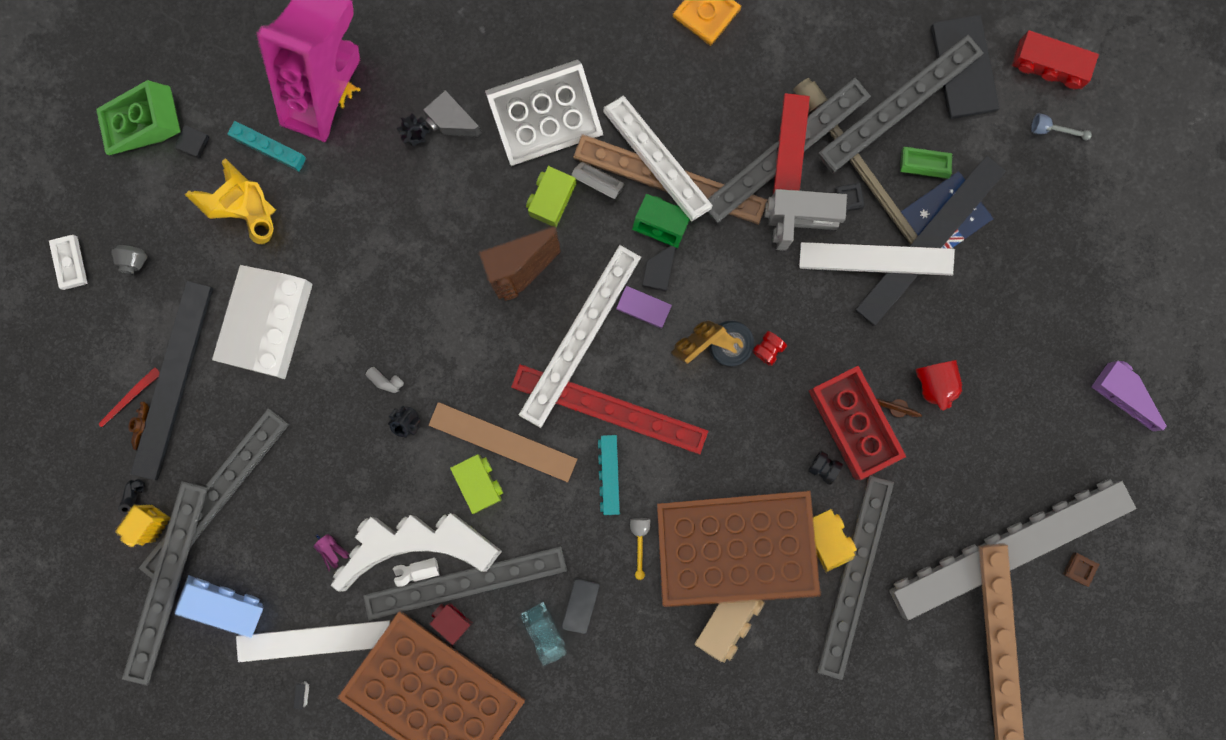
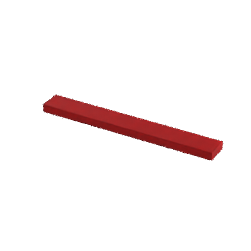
[511,364,708,455]

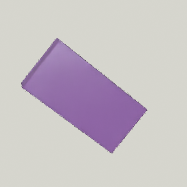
[616,286,672,329]

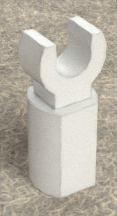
[393,558,439,587]

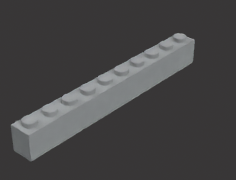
[889,479,1137,620]

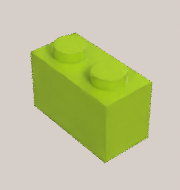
[526,166,576,228]
[450,454,503,514]

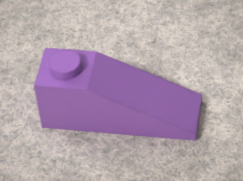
[1091,361,1166,431]

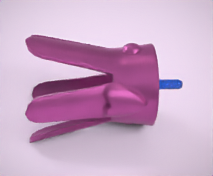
[313,534,349,571]

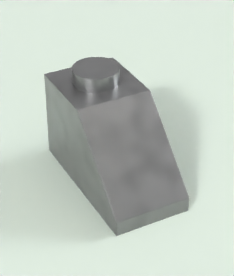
[424,90,481,136]

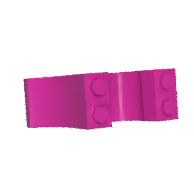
[257,0,360,142]

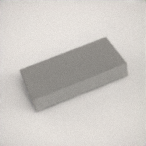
[571,162,625,199]

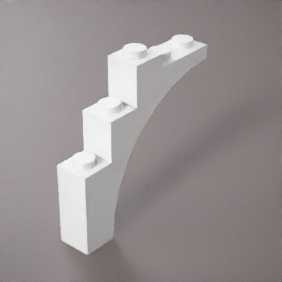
[331,513,502,592]

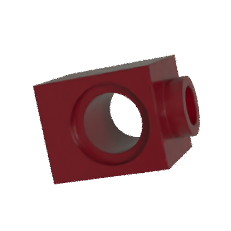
[430,603,473,645]

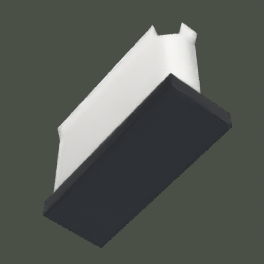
[293,681,309,710]

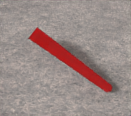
[99,368,160,427]

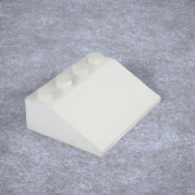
[485,60,603,166]
[212,265,313,379]

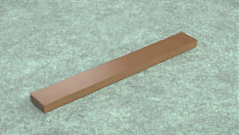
[574,134,767,224]

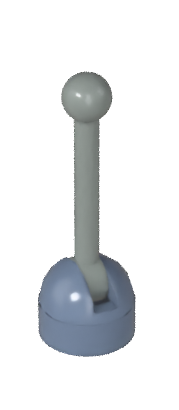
[1031,113,1092,140]

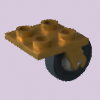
[671,321,754,366]

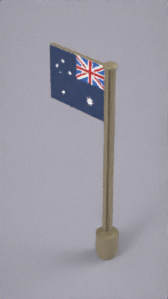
[793,78,993,249]

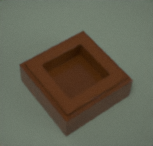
[1063,552,1100,587]

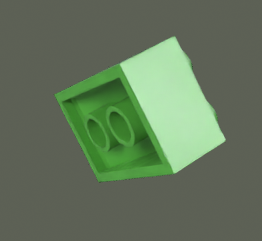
[96,80,180,155]

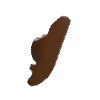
[877,398,922,418]
[128,402,149,450]

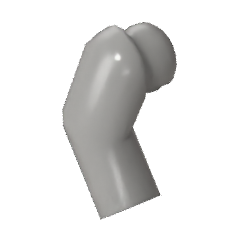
[366,367,404,393]

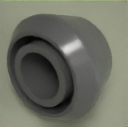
[111,245,147,274]

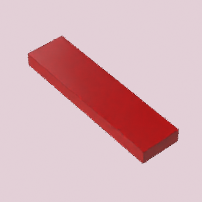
[773,93,810,194]

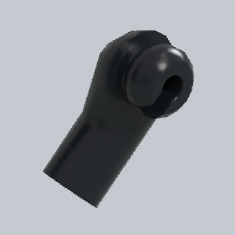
[118,479,144,515]

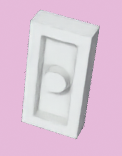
[49,235,88,290]

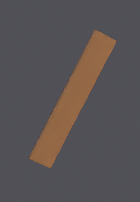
[429,402,578,482]

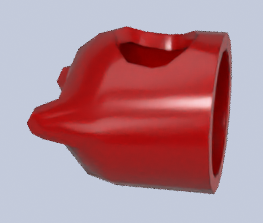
[916,360,962,411]

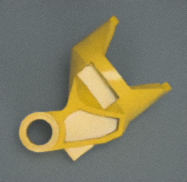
[185,158,275,244]

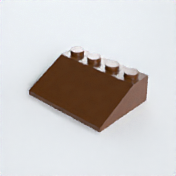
[479,226,561,301]

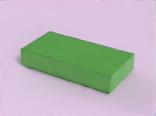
[900,147,952,179]

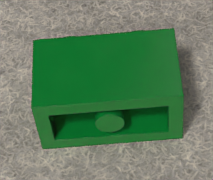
[632,194,690,248]

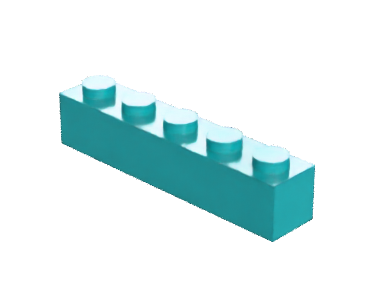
[227,121,306,171]
[598,435,620,515]

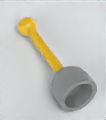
[630,518,650,580]

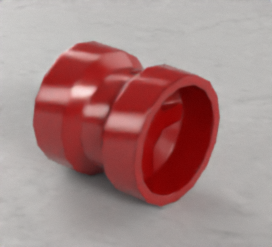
[752,331,787,366]

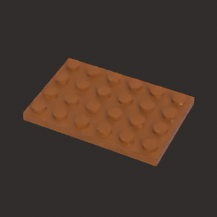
[657,491,820,607]
[338,611,525,740]

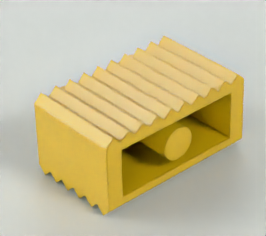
[116,505,170,547]

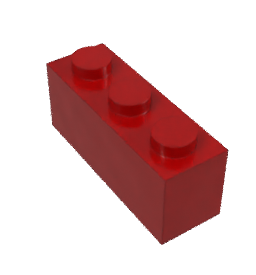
[1012,30,1099,89]

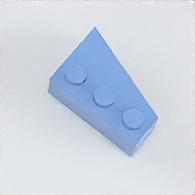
[175,575,263,638]

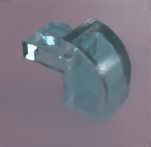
[521,602,567,666]

